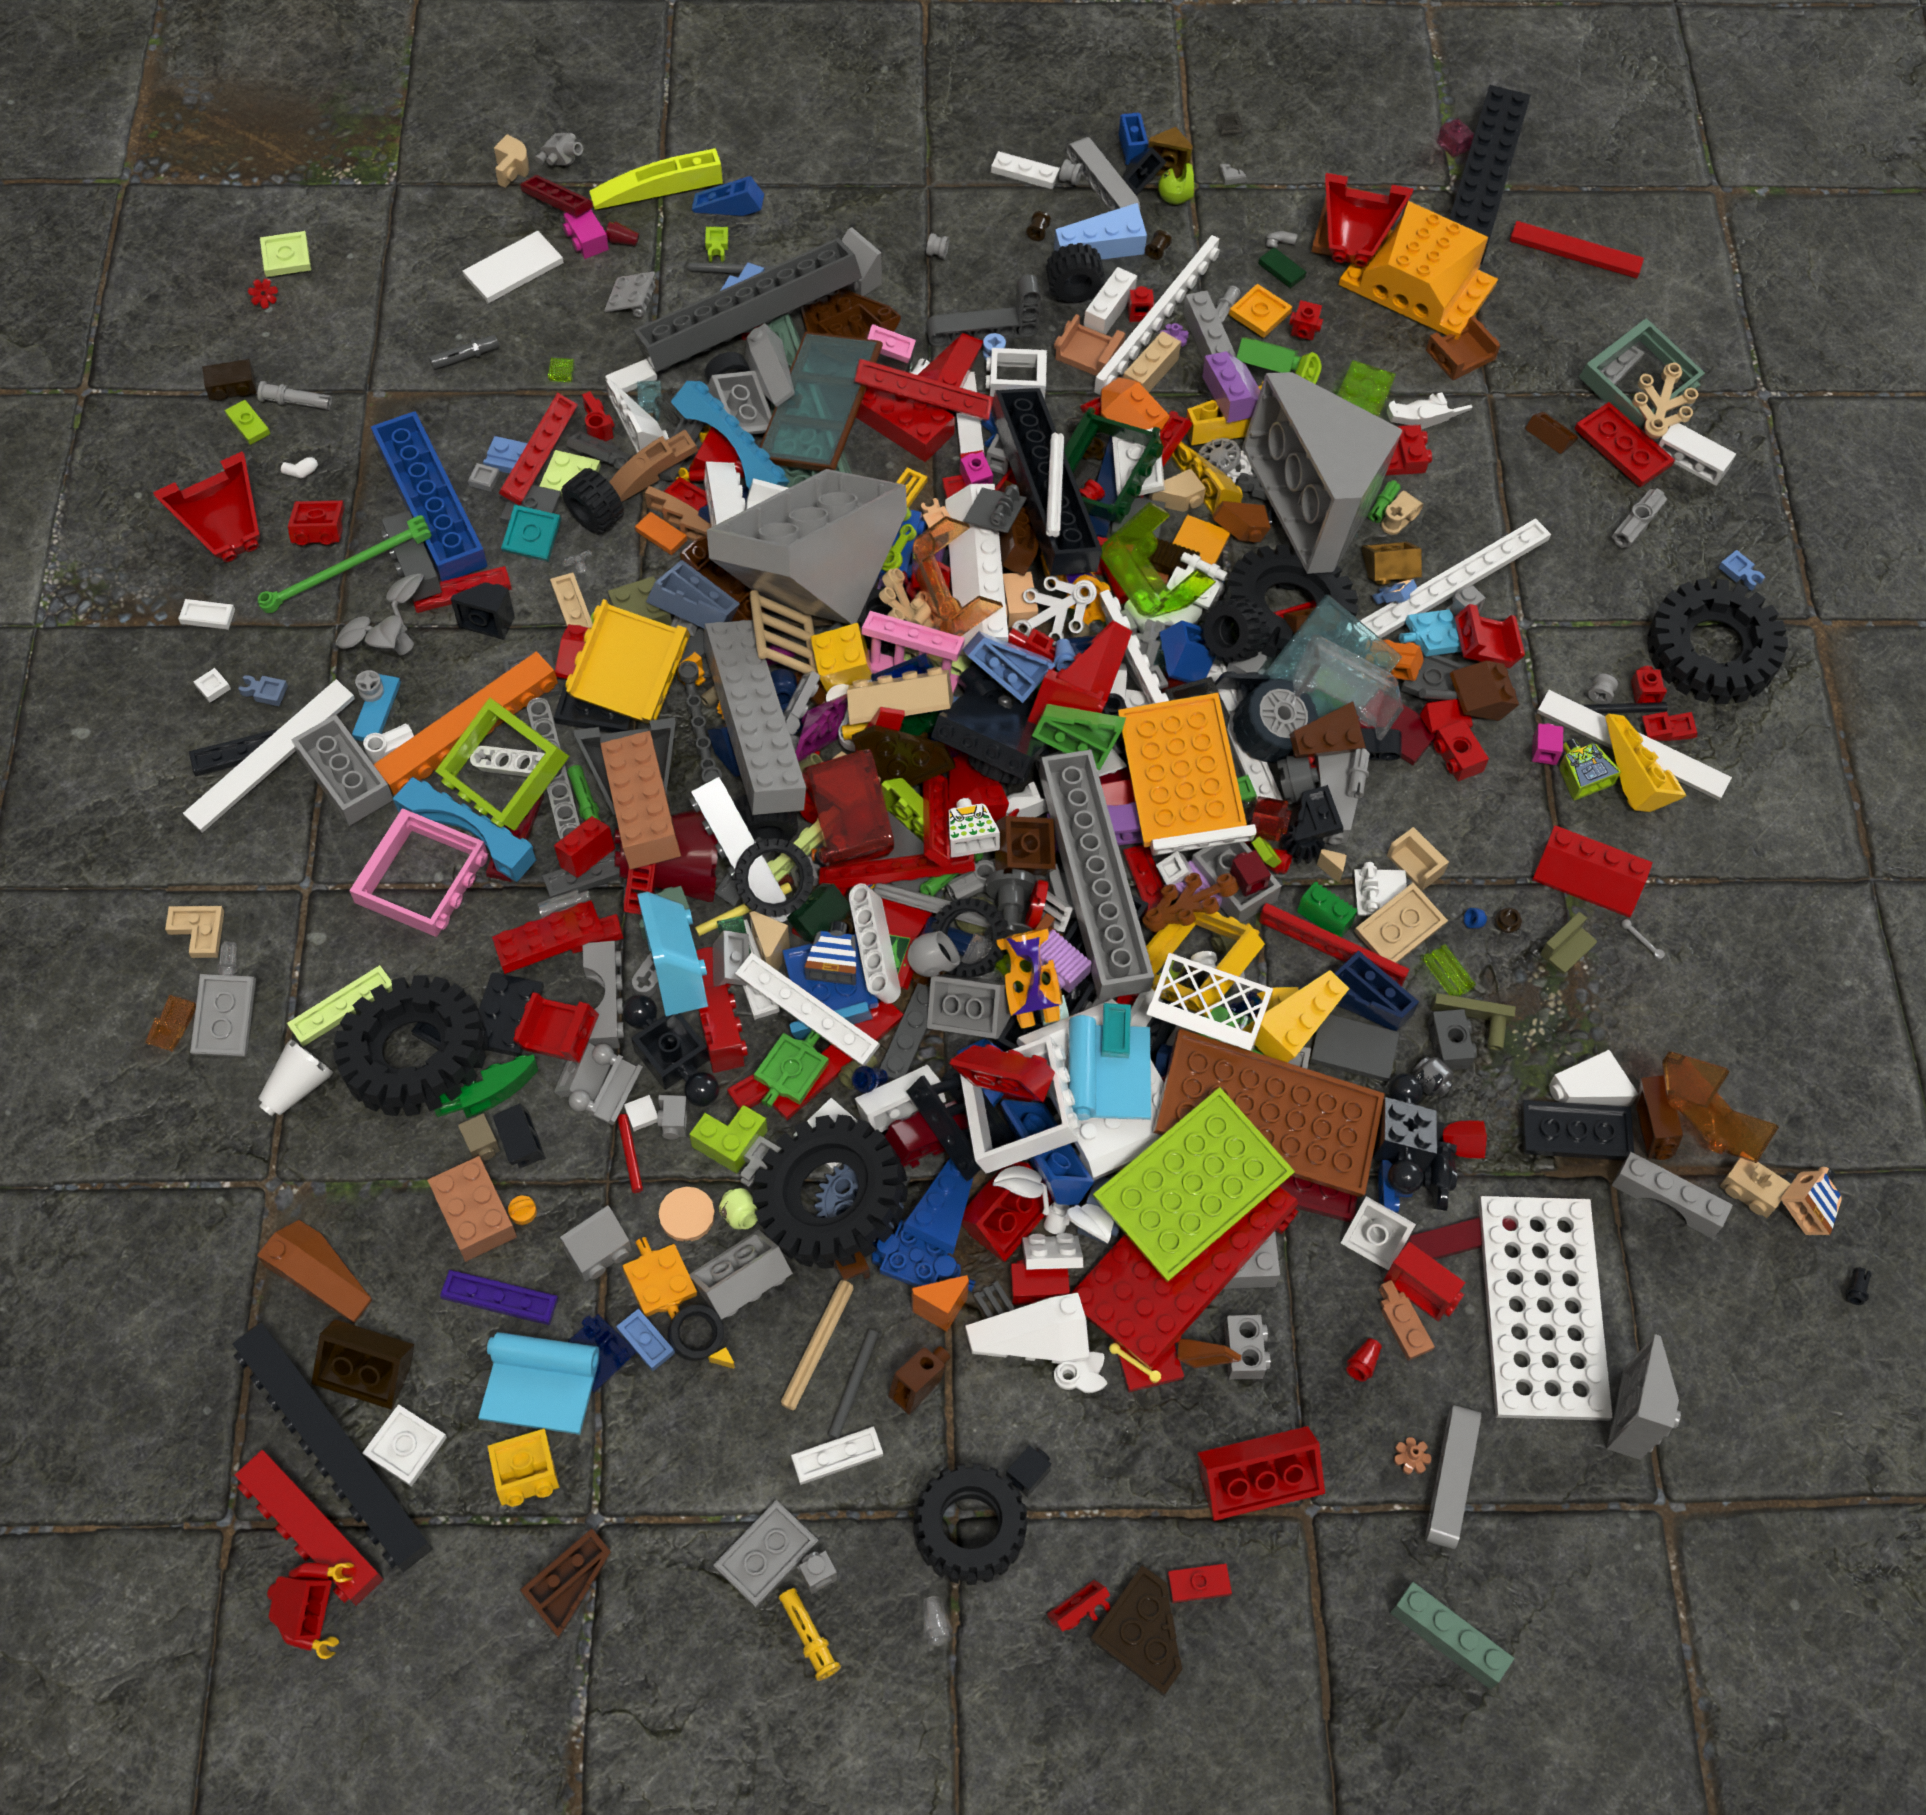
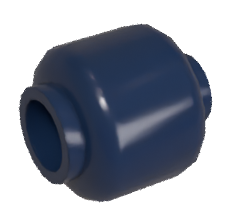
[770,669,798,704]

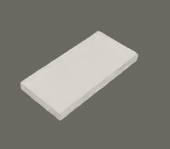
[463,231,564,303]

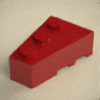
[698,984,748,1073]

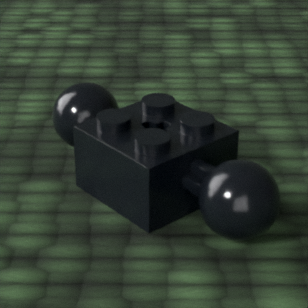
[623,994,719,1107]
[1372,1073,1437,1195]

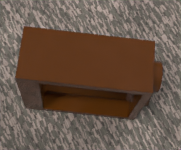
[1634,1075,1683,1160]

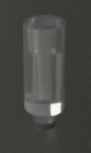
[537,890,591,918]

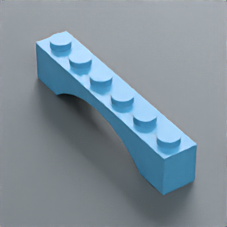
[671,381,790,489]
[393,777,536,882]

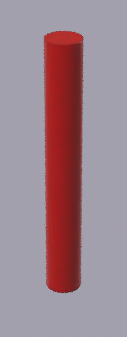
[617,1114,643,1193]

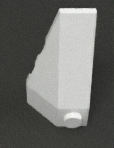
[606,379,669,453]
[965,1293,1089,1364]

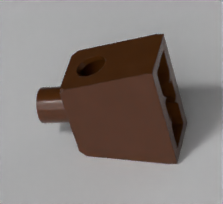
[888,1346,950,1415]

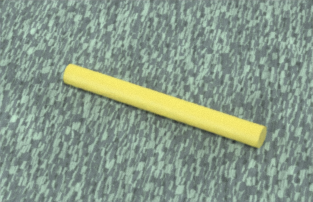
[695,882,792,937]

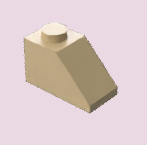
[1149,469,1206,512]

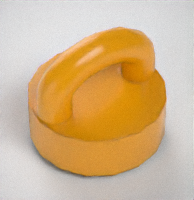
[508,1195,537,1225]

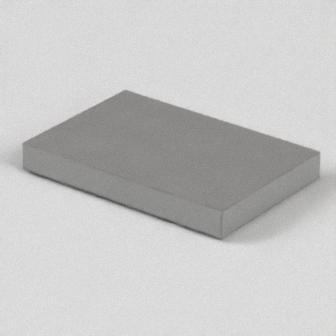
[190,974,256,1058]
[713,1500,819,1608]

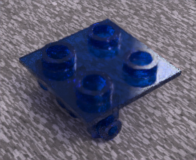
[568,1314,636,1392]

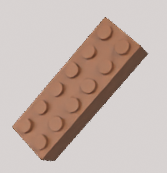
[600,731,681,869]

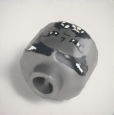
[1413,1057,1453,1097]

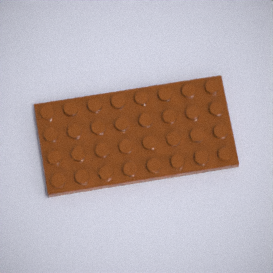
[1153,1029,1385,1198]

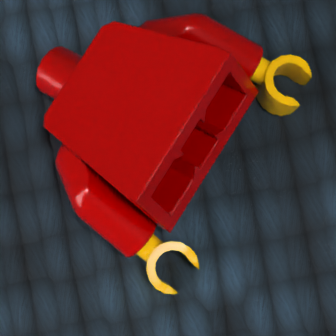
[675,425,745,482]
[267,1562,354,1659]

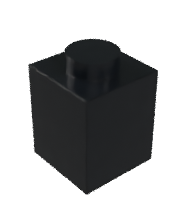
[1006,1445,1052,1498]

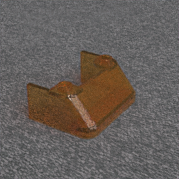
[912,516,1003,637]
[1662,1052,1779,1163]

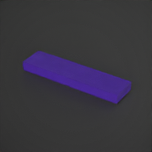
[440,1270,558,1325]

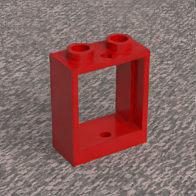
[1383,1242,1466,1322]

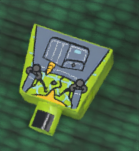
[1559,739,1621,801]

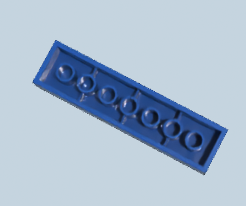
[371,411,488,581]

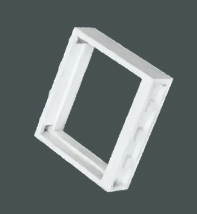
[960,1036,1080,1174]

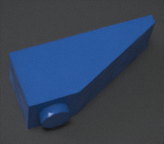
[692,176,764,216]

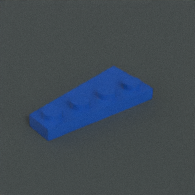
[903,1158,973,1255]

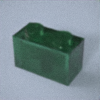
[787,883,851,942]

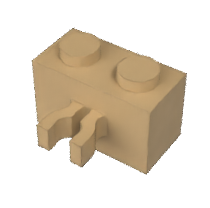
[1719,1153,1791,1218]

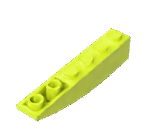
[589,148,723,210]

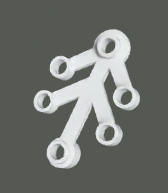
[1012,575,1097,645]

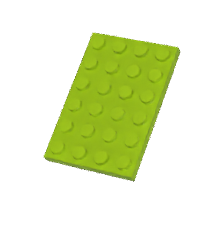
[1093,1087,1295,1282]

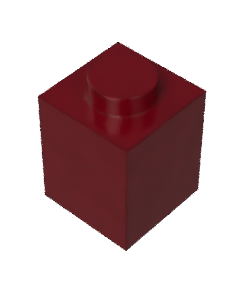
[1230,850,1271,897]

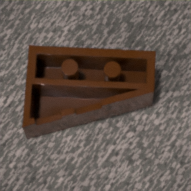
[520,1529,611,1640]

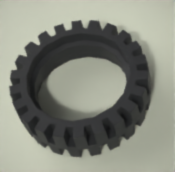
[734,838,814,917]
[931,898,1011,977]

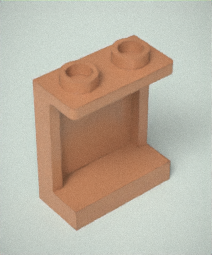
[1054,314,1125,376]

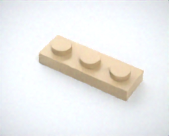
[550,572,593,628]

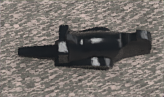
[1424,1122,1457,1211]

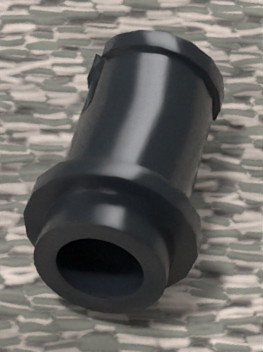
[1845,1267,1872,1305]

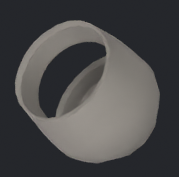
[908,931,960,977]

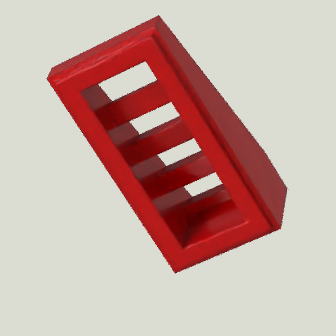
[623,863,657,915]

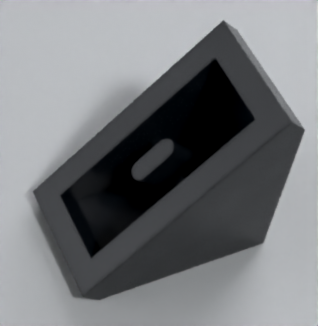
[1122,147,1167,196]

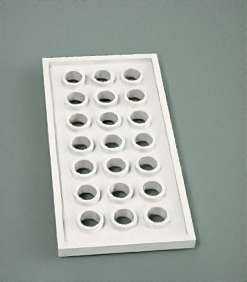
[1478,1196,1612,1421]

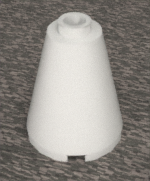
[258,1039,334,1116]

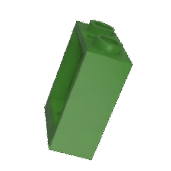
[1237,337,1301,373]

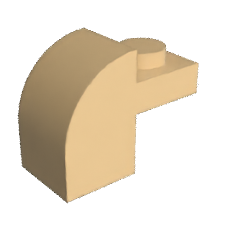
[494,135,529,188]

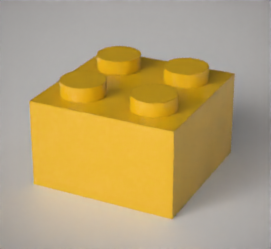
[811,623,874,692]

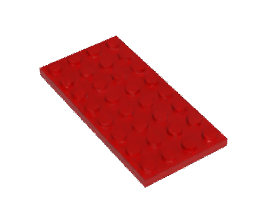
[1071,1187,1298,1370]

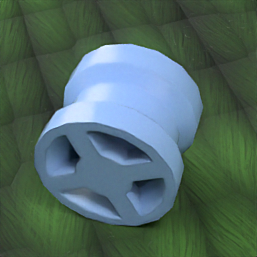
[983,333,1006,360]

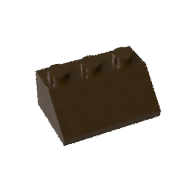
[311,1319,415,1410]

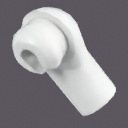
[281,457,318,478]

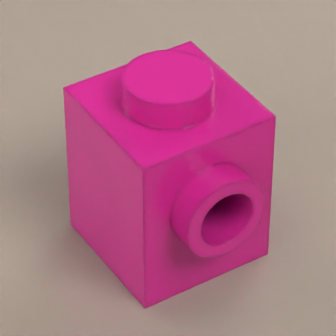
[960,452,993,486]
[1532,723,1563,765]

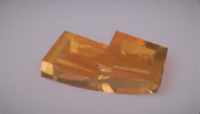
[145,995,196,1052]

